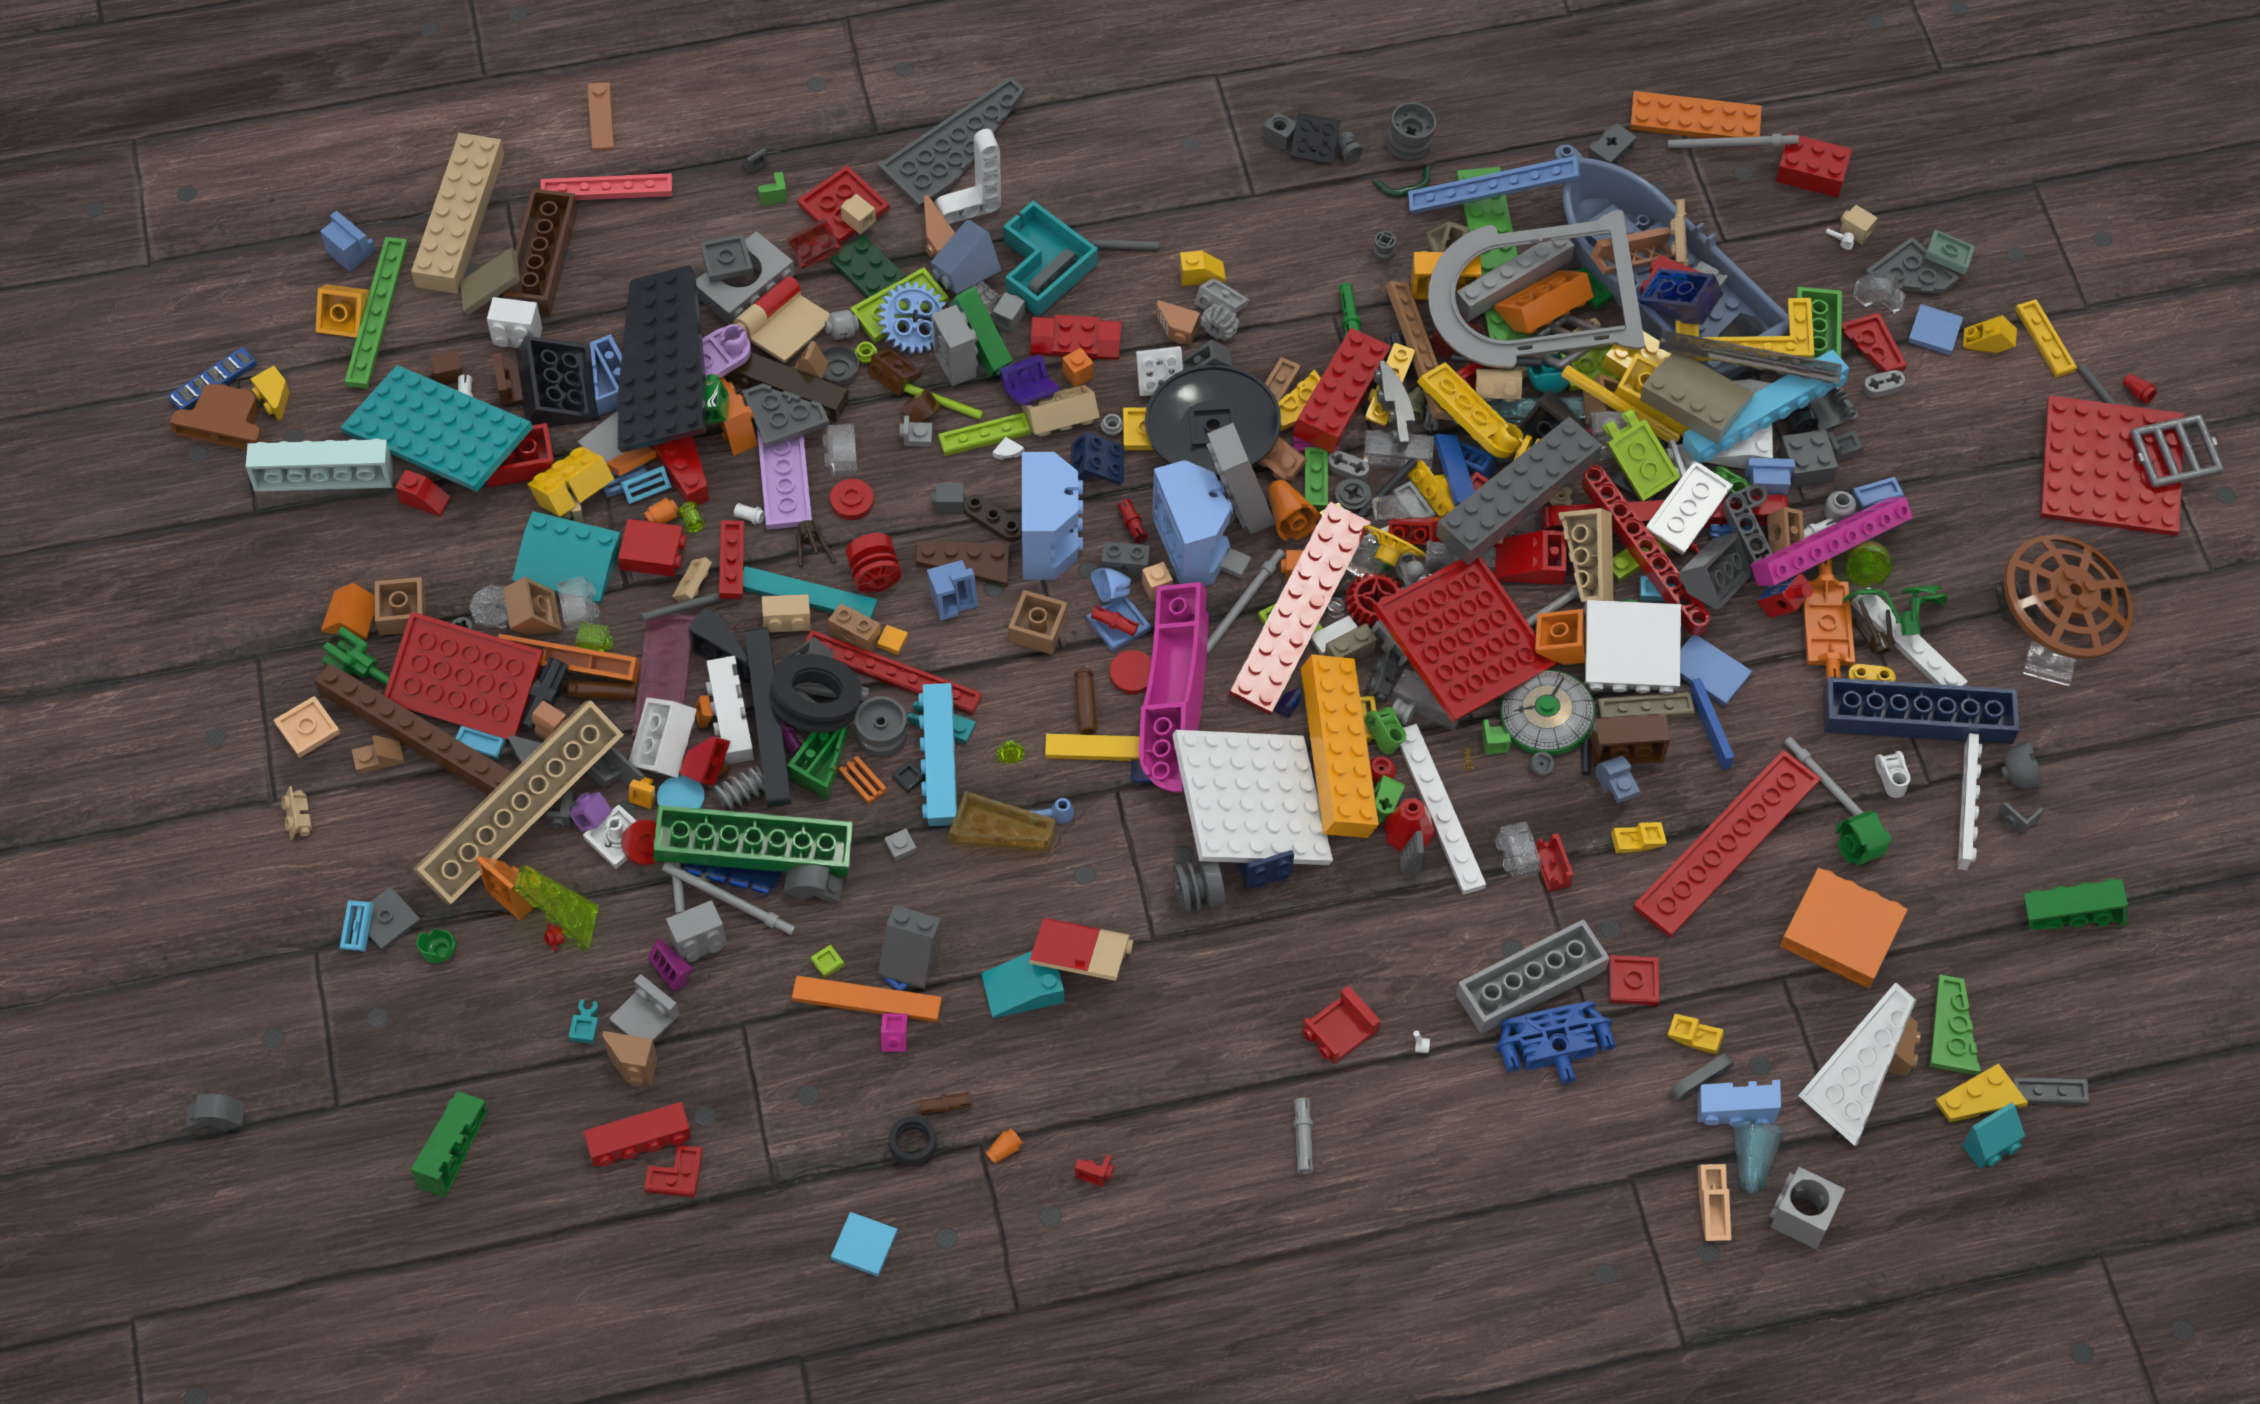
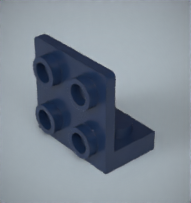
[1071,431,1124,485]
[1237,850,1294,889]

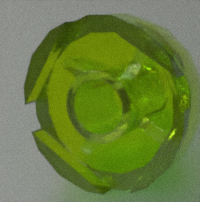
[1845,540,1892,587]

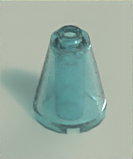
[1733,1121,1783,1193]

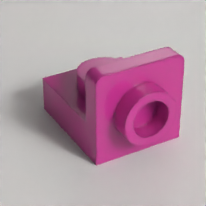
[881,1013,908,1052]

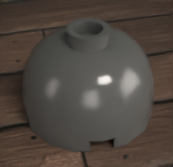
[2001,741,2043,790]

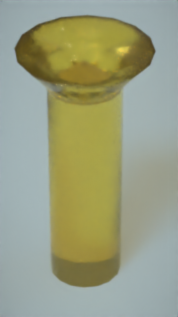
[1464,748,1474,770]

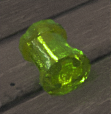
[678,502,705,532]

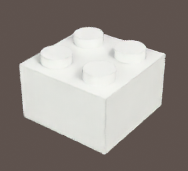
[487,297,542,348]

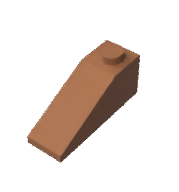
[588,82,614,151]
[924,195,955,258]

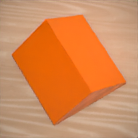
[321,583,375,640]

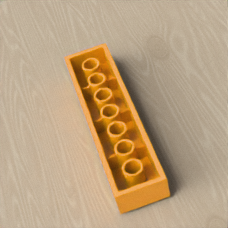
[1301,654,1379,838]

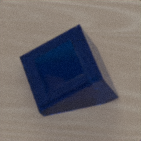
[1274,688,1301,718]

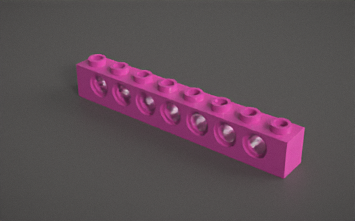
[1751,497,1913,586]

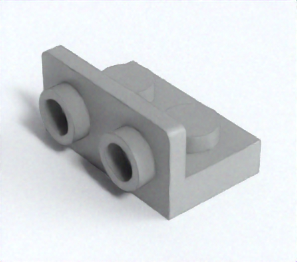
[1194,278,1249,313]

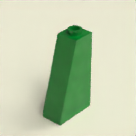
[950,286,1013,377]

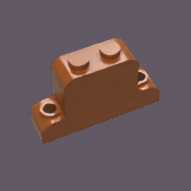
[170,384,263,450]

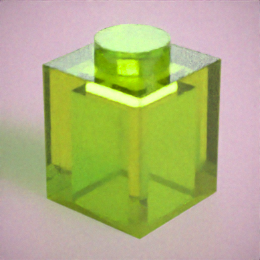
[575,622,613,652]

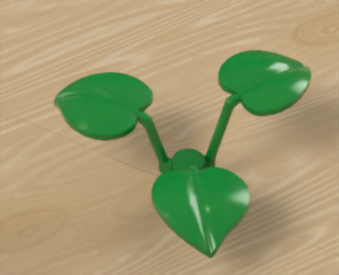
[1842,585,1948,636]

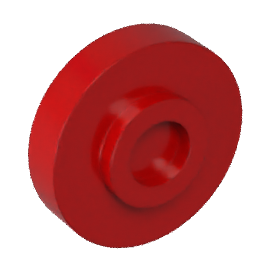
[830,479,874,520]
[621,819,658,866]

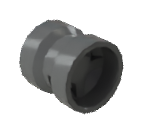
[1336,131,1363,162]
[1373,231,1396,261]

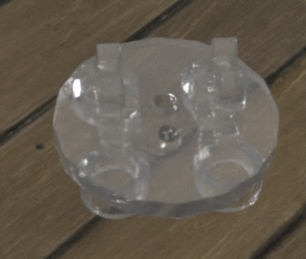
[470,584,508,628]

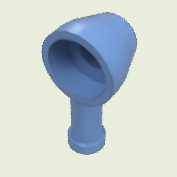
[1029,798,1074,824]

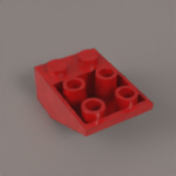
[1494,530,1566,585]

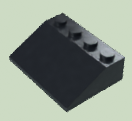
[516,336,600,427]

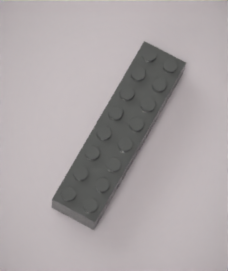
[1436,416,1602,565]

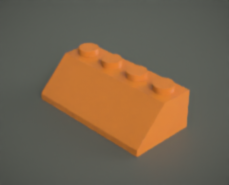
[1494,270,1594,335]

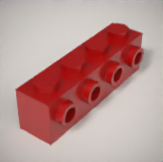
[584,1102,691,1167]

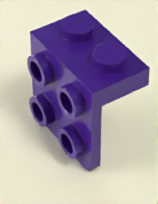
[999,354,1060,405]

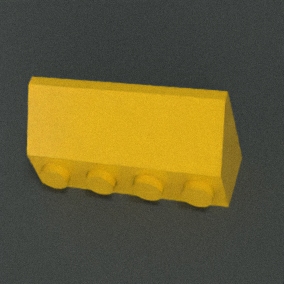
[1614,353,1690,436]

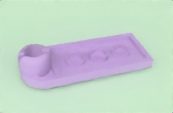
[702,324,751,378]

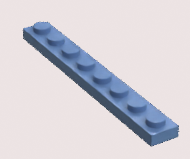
[1408,155,1581,214]

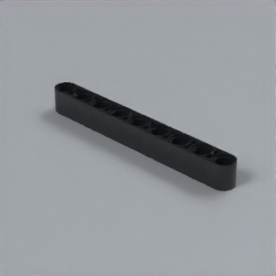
[745,627,792,808]

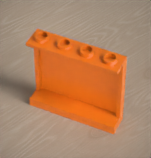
[1780,867,1908,989]

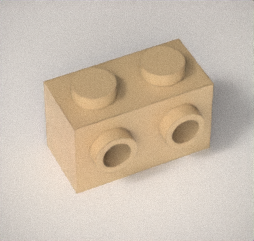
[1475,369,1522,402]
[762,594,810,632]

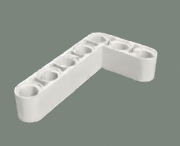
[935,129,1001,224]

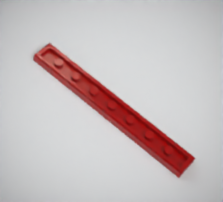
[804,630,982,716]

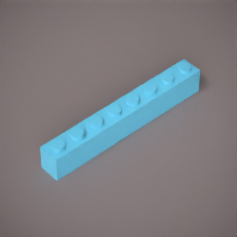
[1682,349,1849,463]

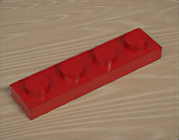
[719,520,744,599]

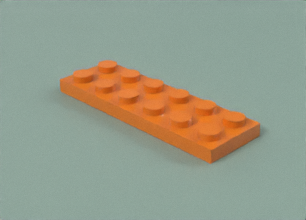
[1630,91,1762,139]

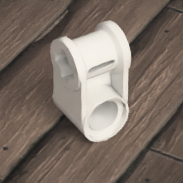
[1875,751,1911,798]

